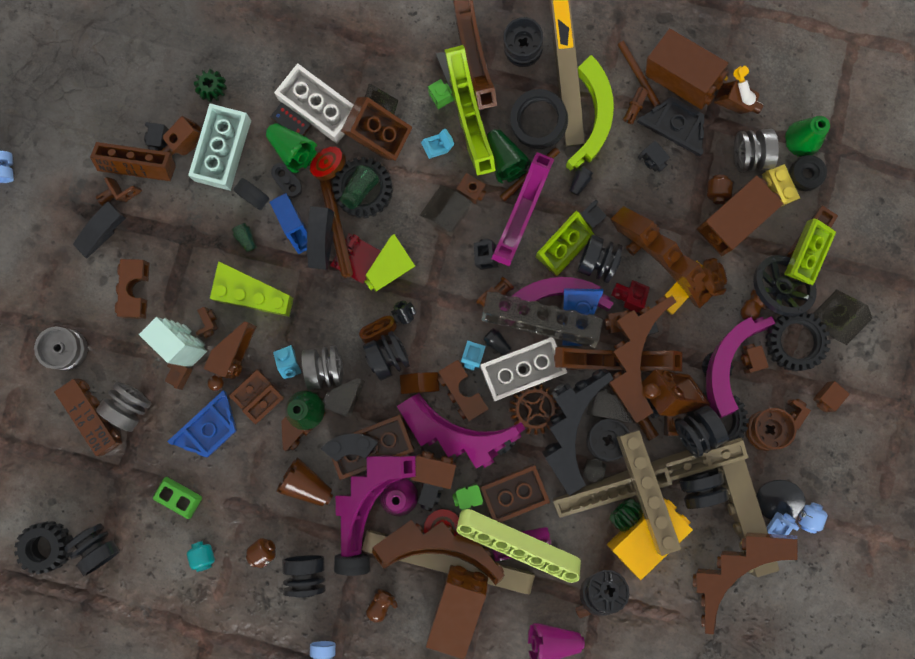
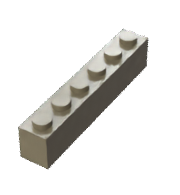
[617,430,681,556]
[715,459,780,577]

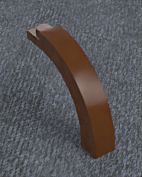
[453,0,497,110]

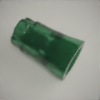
[340,165,379,209]

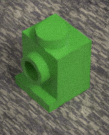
[428,79,454,110]

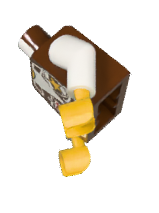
[713,66,763,114]

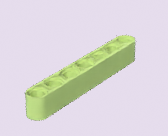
[457,509,581,583]

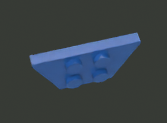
[167,390,237,458]

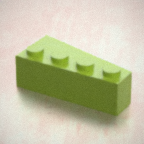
[210,261,294,317]

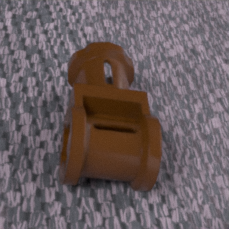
[476,277,514,315]

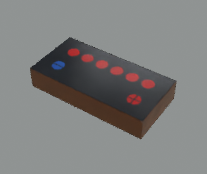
[270,102,312,136]

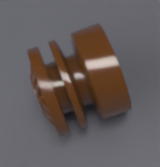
[745,408,797,451]

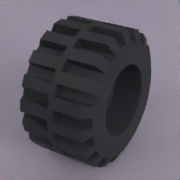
[14,521,73,574]

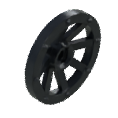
[753,255,817,317]

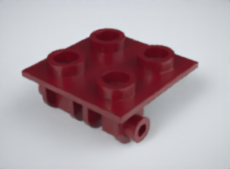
[330,233,381,284]

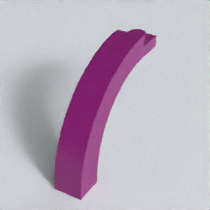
[492,152,554,266]
[495,277,613,327]
[706,316,775,419]

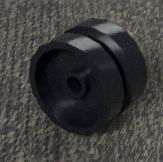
[679,471,730,509]

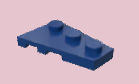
[563,288,603,346]

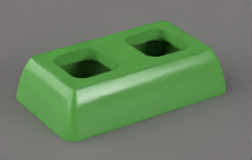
[153,477,202,519]

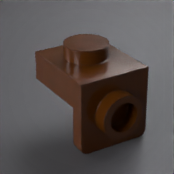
[195,307,219,338]

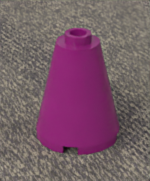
[380,478,418,516]
[528,623,585,659]

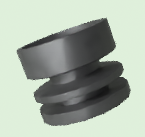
[734,129,779,172]
[302,346,343,391]
[96,382,151,432]

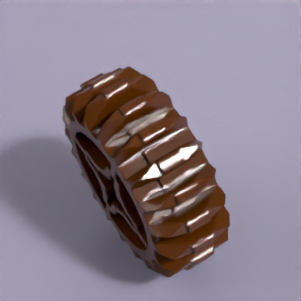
[508,384,561,435]

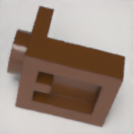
[787,399,811,430]

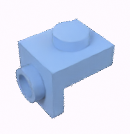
[766,512,800,535]

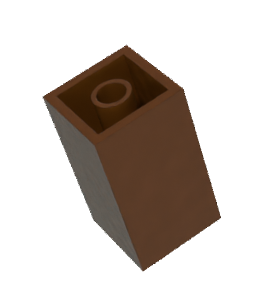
[645,28,728,110]
[696,176,784,257]
[426,565,488,659]

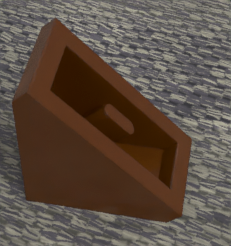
[400,372,439,394]

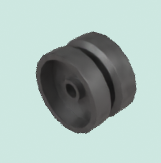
[34,326,88,371]

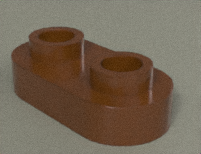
[359,316,397,344]

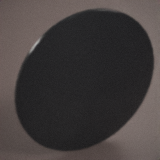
[756,480,805,520]

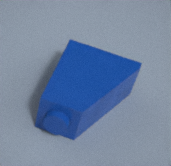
[270,193,307,254]

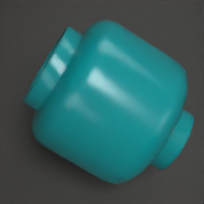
[186,541,215,572]

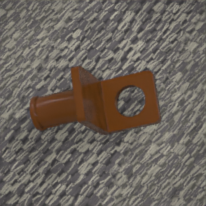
[96,177,142,206]

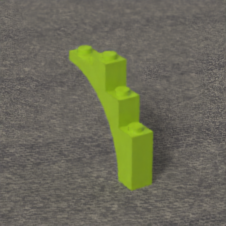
[445,45,496,176]

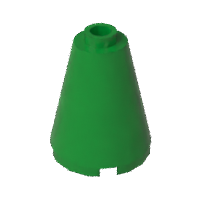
[785,116,830,157]
[266,123,317,173]

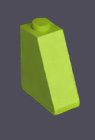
[365,234,415,292]

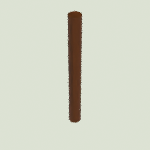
[618,41,661,108]
[499,147,560,202]

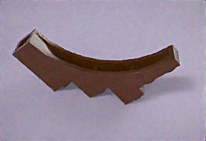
[610,206,713,309]
[608,295,676,423]
[554,347,682,372]
[372,519,505,585]
[693,532,798,634]

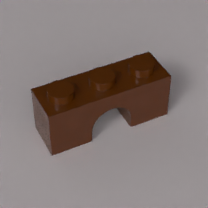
[115,259,150,319]
[437,360,488,421]

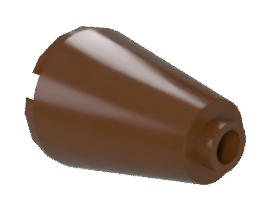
[276,457,333,506]

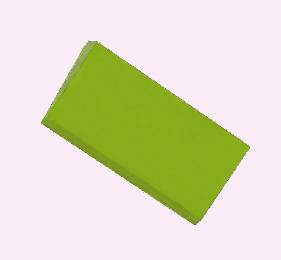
[535,211,594,276]
[784,218,836,285]

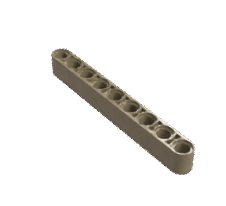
[362,530,535,594]

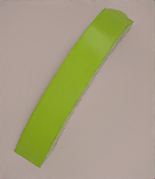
[566,55,614,171]

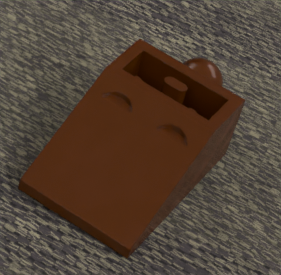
[204,321,257,391]
[642,369,711,417]

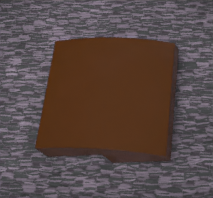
[229,369,284,425]

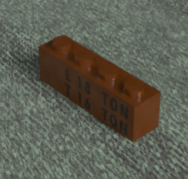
[90,142,176,181]
[54,379,123,456]

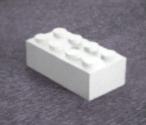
[274,63,353,144]
[480,337,567,401]

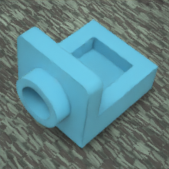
[421,129,454,159]
[461,340,486,371]
[273,345,301,379]

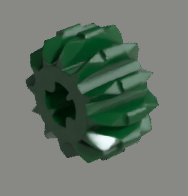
[194,69,227,102]
[609,498,643,532]

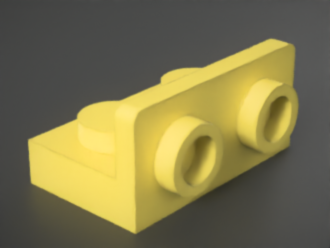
[762,164,800,207]

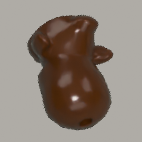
[740,290,767,321]
[366,589,397,623]

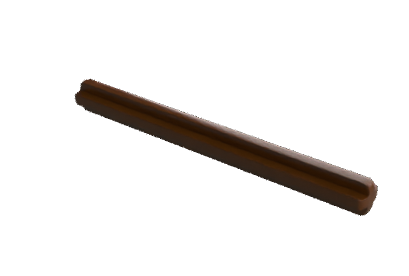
[319,179,353,278]

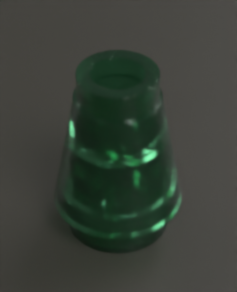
[232,223,256,252]

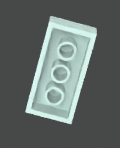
[188,104,251,191]
[139,317,207,367]

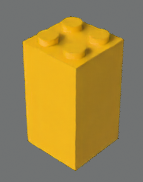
[607,498,693,580]

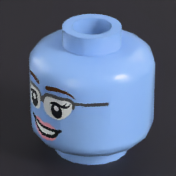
[798,502,828,533]

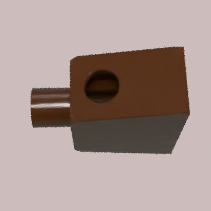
[161,116,202,156]

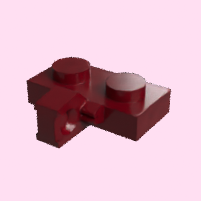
[611,280,650,313]

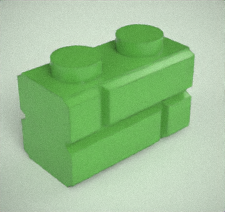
[452,483,483,510]

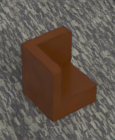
[165,363,193,390]

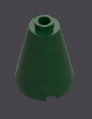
[487,129,531,184]
[285,391,325,430]

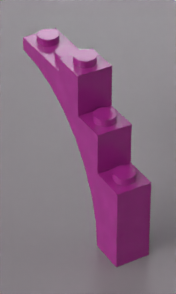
[397,393,525,469]
[335,456,416,557]

